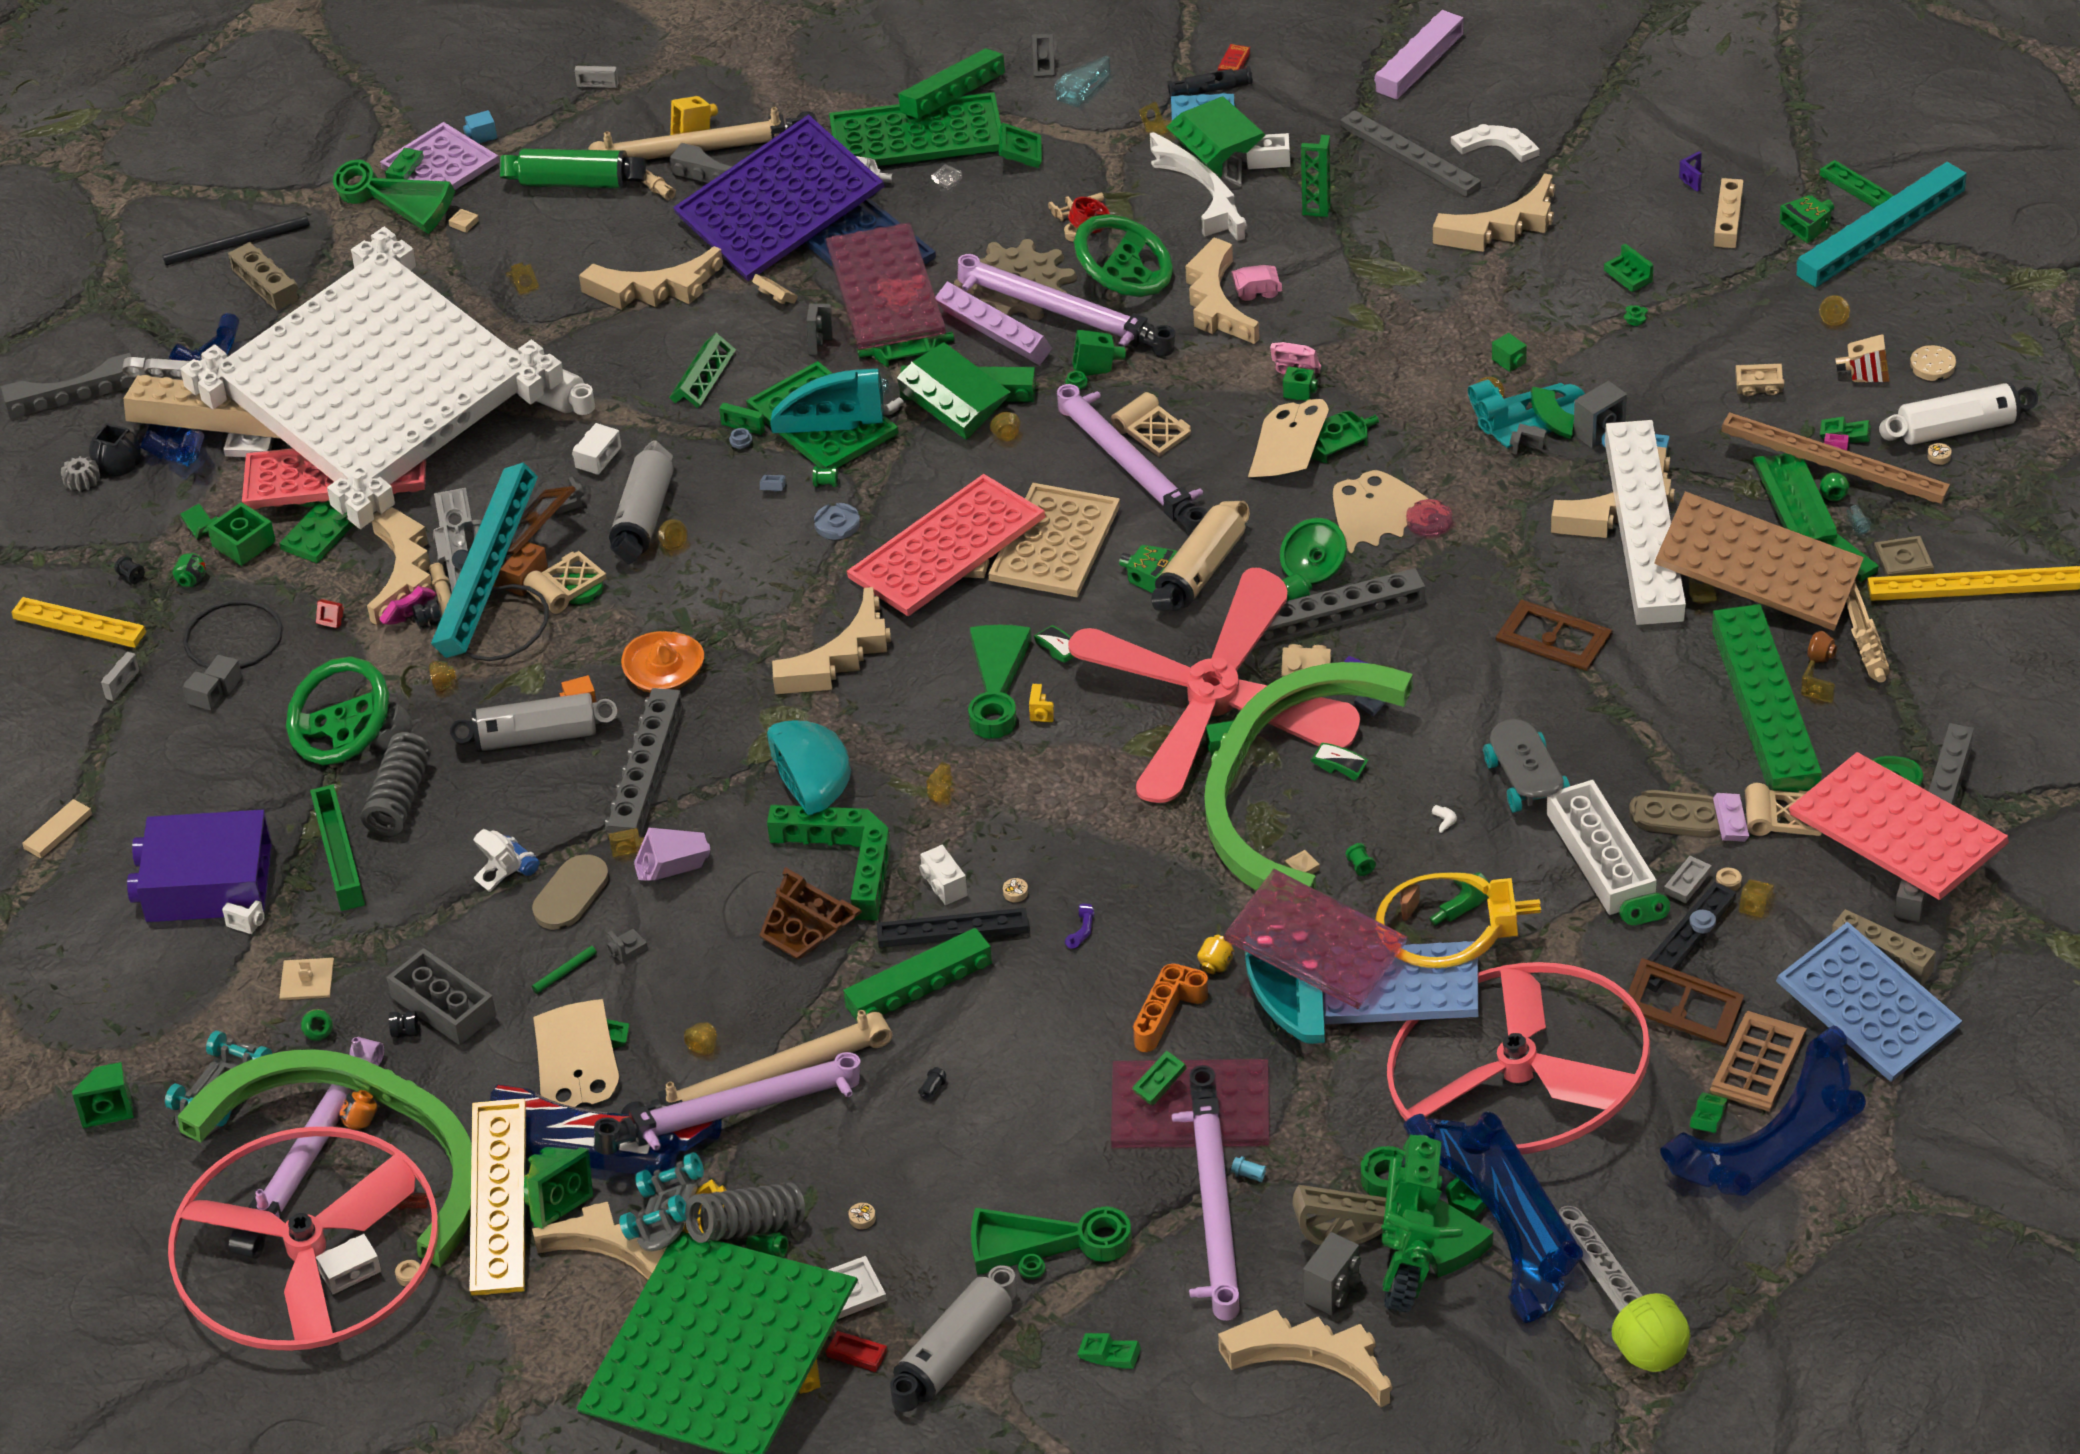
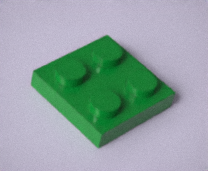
[999,123,1042,168]

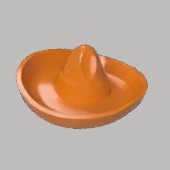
[621,631,704,693]

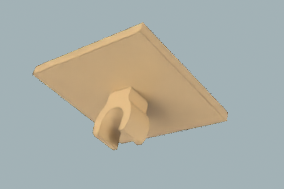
[279,958,334,1000]

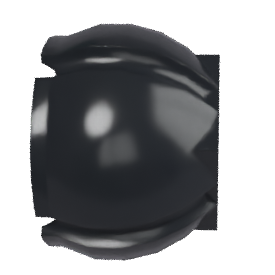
[89,423,141,476]

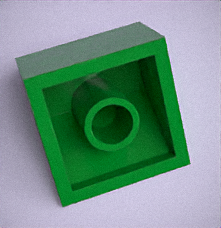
[72,1062,134,1128]

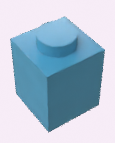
[463,110,497,144]

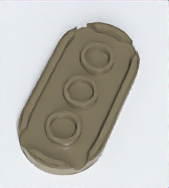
[1629,790,1721,837]
[532,855,608,930]

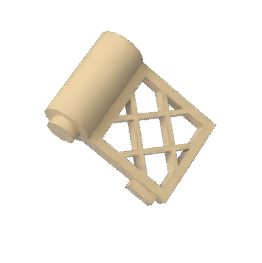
[1111,392,1191,457]
[523,551,607,614]
[1745,783,1822,836]

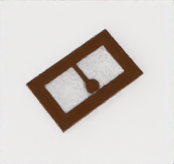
[506,486,576,555]

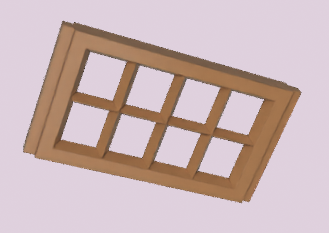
[1710,1011,1807,1112]

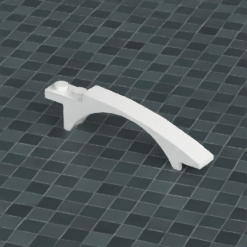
[1150,132,1247,241]

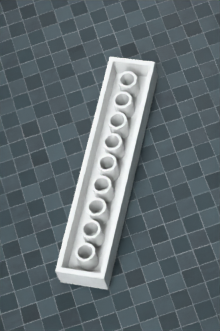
[1605,420,1686,625]

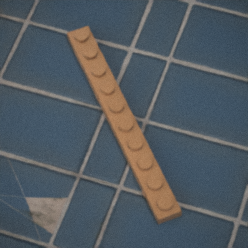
[1721,412,1950,504]

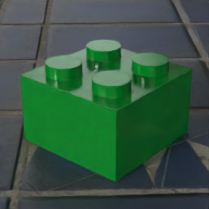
[207,502,276,566]

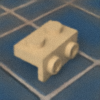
[1735,364,1784,396]
[1282,644,1331,677]

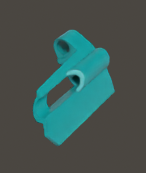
[1467,379,1585,448]

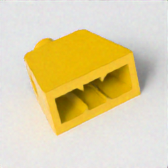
[670,96,718,135]

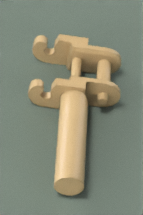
[1048,192,1104,221]

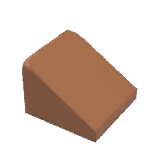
[1400,884,1420,921]

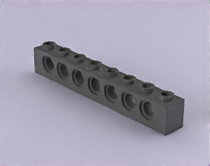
[1254,568,1425,648]
[605,688,683,845]

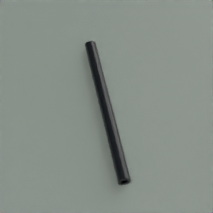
[162,215,310,265]

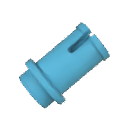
[1231,1156,1266,1182]

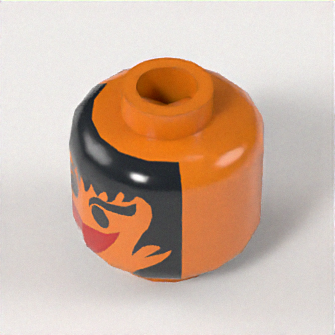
[339,1090,377,1130]

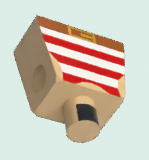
[1835,335,1889,382]

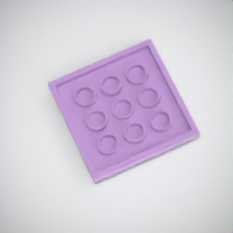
[380,122,499,190]

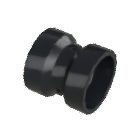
[412,599,442,628]
[389,1010,418,1037]

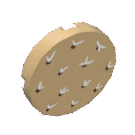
[1910,345,1956,381]

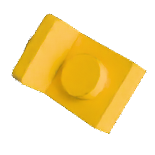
[1029,684,1054,722]

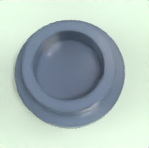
[729,428,752,449]
[1690,910,1716,933]

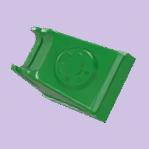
[523,1147,593,1229]

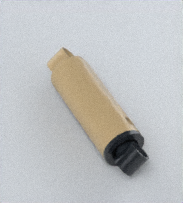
[1151,501,1250,611]

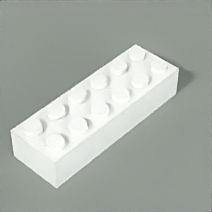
[1547,780,1656,915]

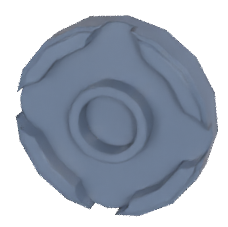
[814,503,860,540]

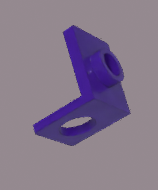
[1679,151,1702,192]

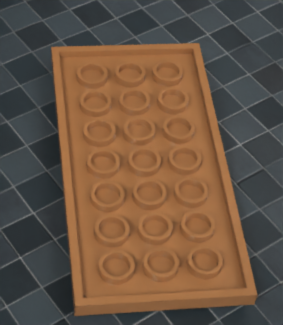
[1654,491,1864,631]

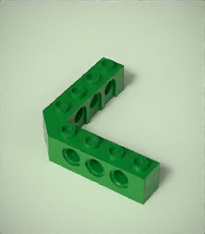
[767,805,891,921]

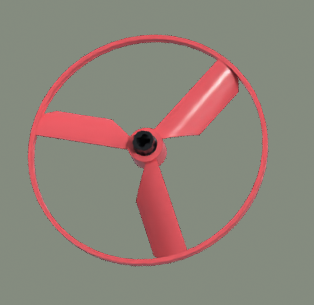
[1387,962,1650,1156]
[168,1127,438,1351]

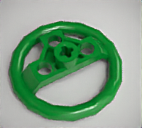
[1073,214,1173,297]
[286,656,389,765]

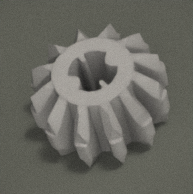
[61,456,100,492]

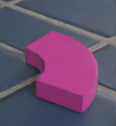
[379,586,436,625]

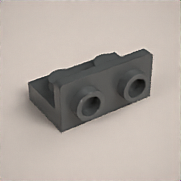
[807,303,833,355]

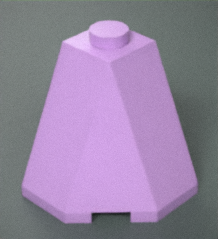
[634,828,710,880]

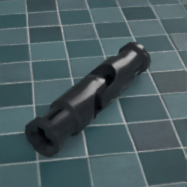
[1167,66,1253,99]

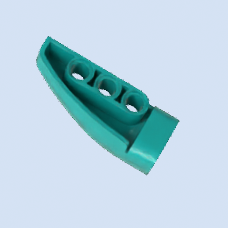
[771,369,884,433]
[767,720,851,815]
[1244,930,1325,1044]

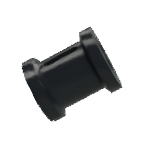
[114,555,145,584]

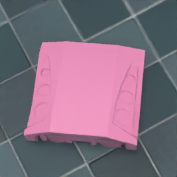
[1232,265,1282,301]
[1270,342,1321,374]

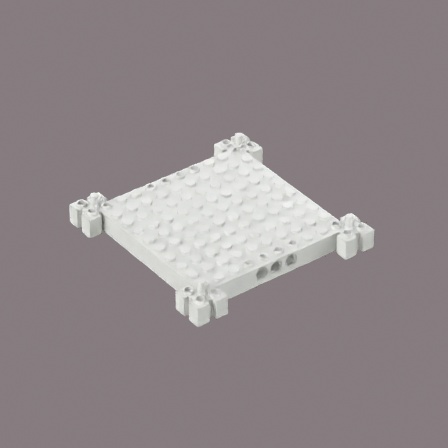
[180,226,564,529]

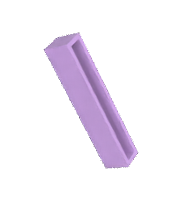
[1374,10,1463,99]
[934,281,1052,366]

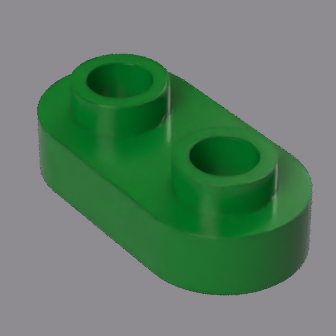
[1619,893,1670,925]

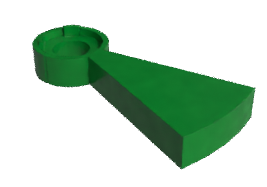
[333,160,455,234]
[968,625,1032,739]
[1361,1146,1493,1278]
[971,1206,1132,1275]

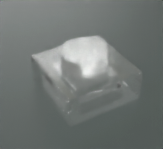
[932,164,962,189]

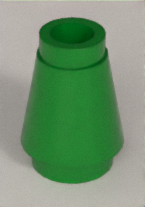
[746,1232,788,1257]

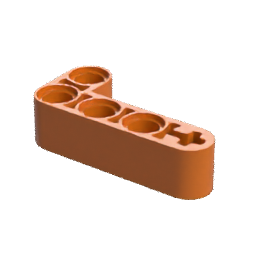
[1133,964,1209,1052]

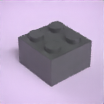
[1573,380,1627,448]
[1303,1232,1361,1316]

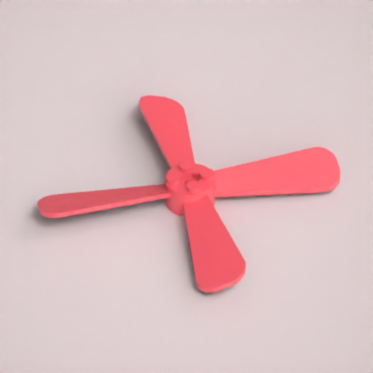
[1068,568,1360,803]

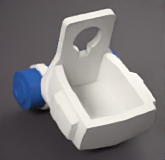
[473,829,540,892]

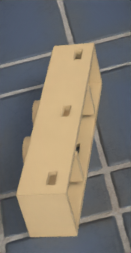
[1714,178,1743,248]

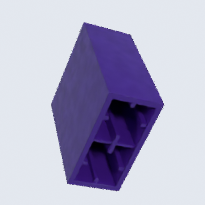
[127,810,272,922]

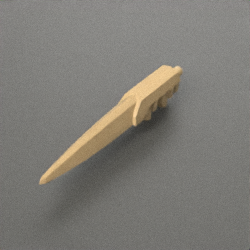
[1846,581,1890,682]

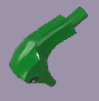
[1429,872,1489,926]

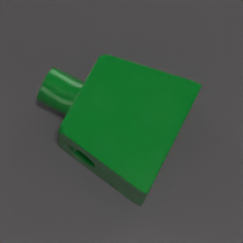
[1072,330,1126,376]

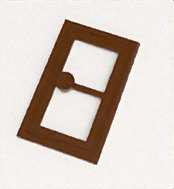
[1495,599,1613,671]
[1622,958,1744,1047]

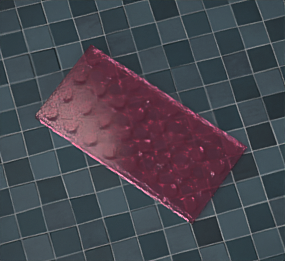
[826,223,946,350]

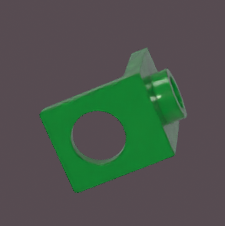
[180,504,218,540]

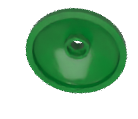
[1280,518,1347,585]

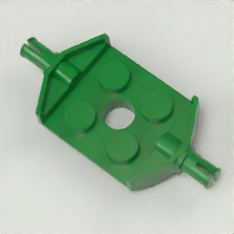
[857,323,954,367]
[1311,411,1379,463]

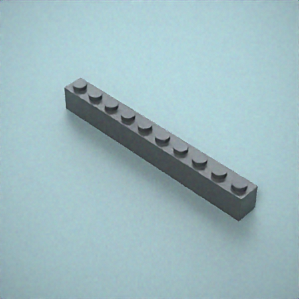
[1894,723,1974,922]

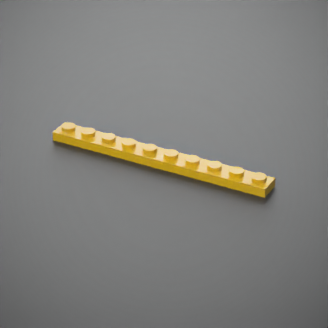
[1867,566,2080,601]

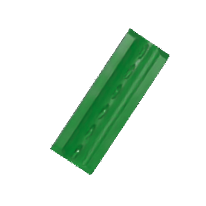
[1753,453,1837,540]

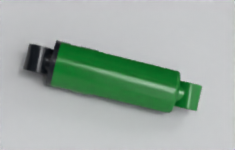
[500,149,646,188]

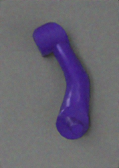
[1065,904,1094,949]

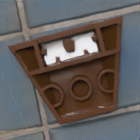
[759,867,862,960]

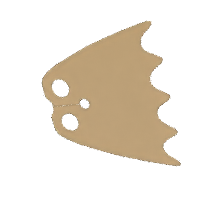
[1333,470,1450,553]

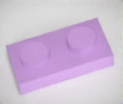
[1713,793,1749,841]

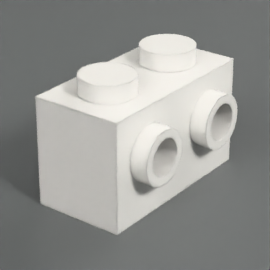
[1247,133,1290,169]
[572,423,621,475]
[919,845,967,905]
[316,1234,381,1294]

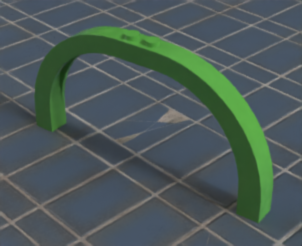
[1205,662,1413,909]
[178,1050,472,1268]

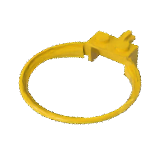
[1375,873,1541,968]

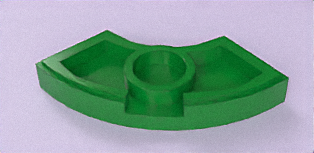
[1531,387,1574,439]

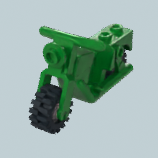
[1381,1135,1463,1313]

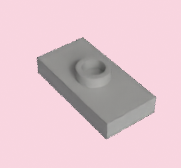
[575,66,619,88]

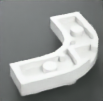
[1451,124,1540,163]

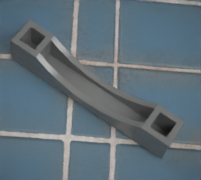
[670,143,732,183]
[0,353,136,419]

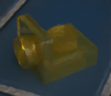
[927,762,953,805]
[608,828,644,857]
[1739,879,1774,917]

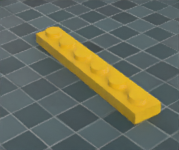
[11,597,146,648]

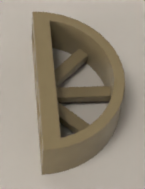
[1293,1185,1386,1246]

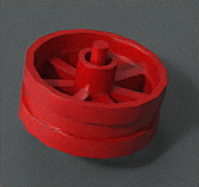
[1068,197,1110,233]

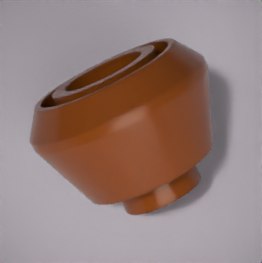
[1807,631,1837,663]

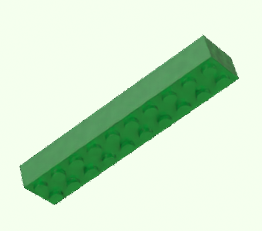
[1712,604,1822,793]

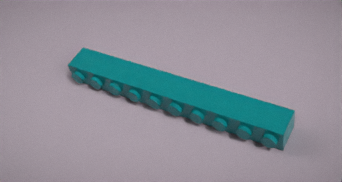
[1796,162,1967,288]
[431,462,538,658]

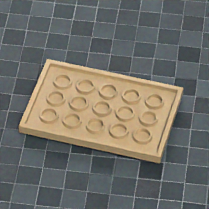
[988,483,1120,597]

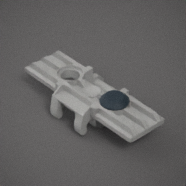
[433,488,482,592]

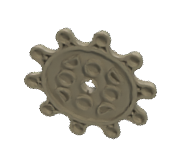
[953,239,1077,320]

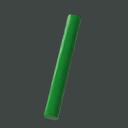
[532,946,597,994]

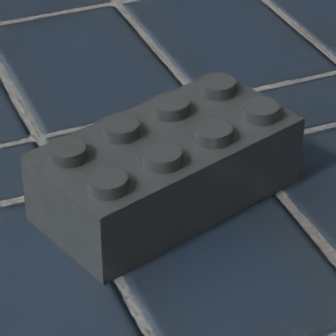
[386,948,497,1045]

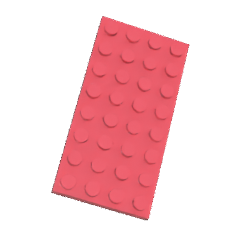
[242,448,426,509]
[847,474,1046,616]
[1789,752,2009,900]

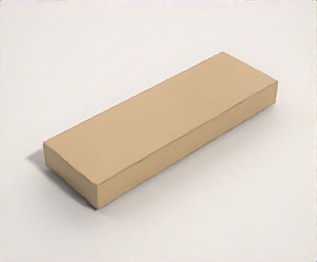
[22,799,92,859]

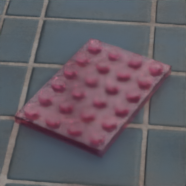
[1224,869,1407,1009]
[1111,1059,1269,1148]

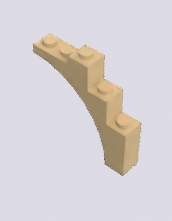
[1433,174,1555,252]
[1185,237,1259,344]
[579,246,723,310]
[1551,447,1675,538]
[367,507,433,626]
[772,587,891,694]
[532,1202,667,1280]
[1218,1310,1392,1407]

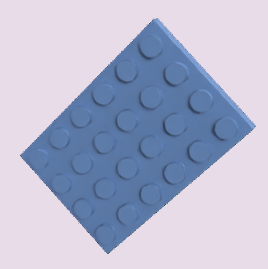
[1776,922,1962,1082]
[1323,941,1478,1024]

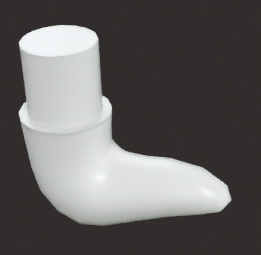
[883,397,904,415]
[1432,805,1457,833]

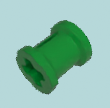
[812,466,838,487]
[1345,843,1376,876]

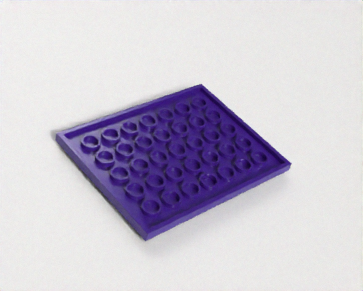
[673,115,885,281]

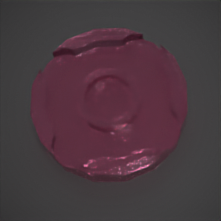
[1406,499,1453,537]

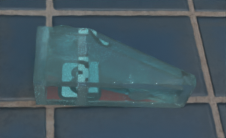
[1054,56,1110,107]

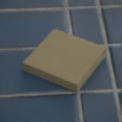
[1874,536,1934,577]

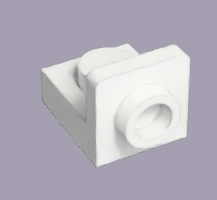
[222,900,264,934]

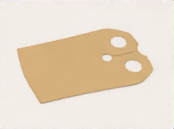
[1248,399,1329,477]
[533,999,619,1112]

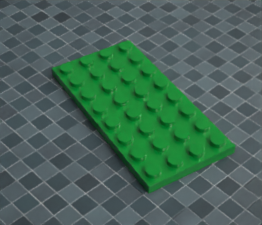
[829,92,1001,166]

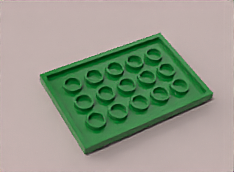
[746,361,899,469]

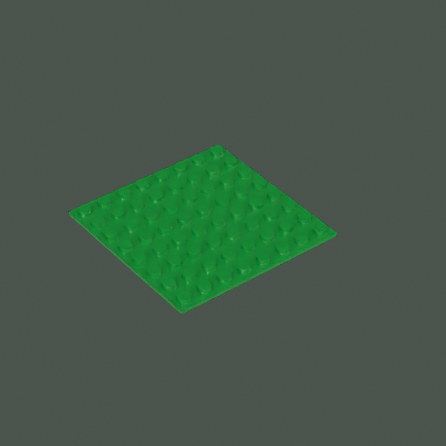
[576,1232,858,1454]

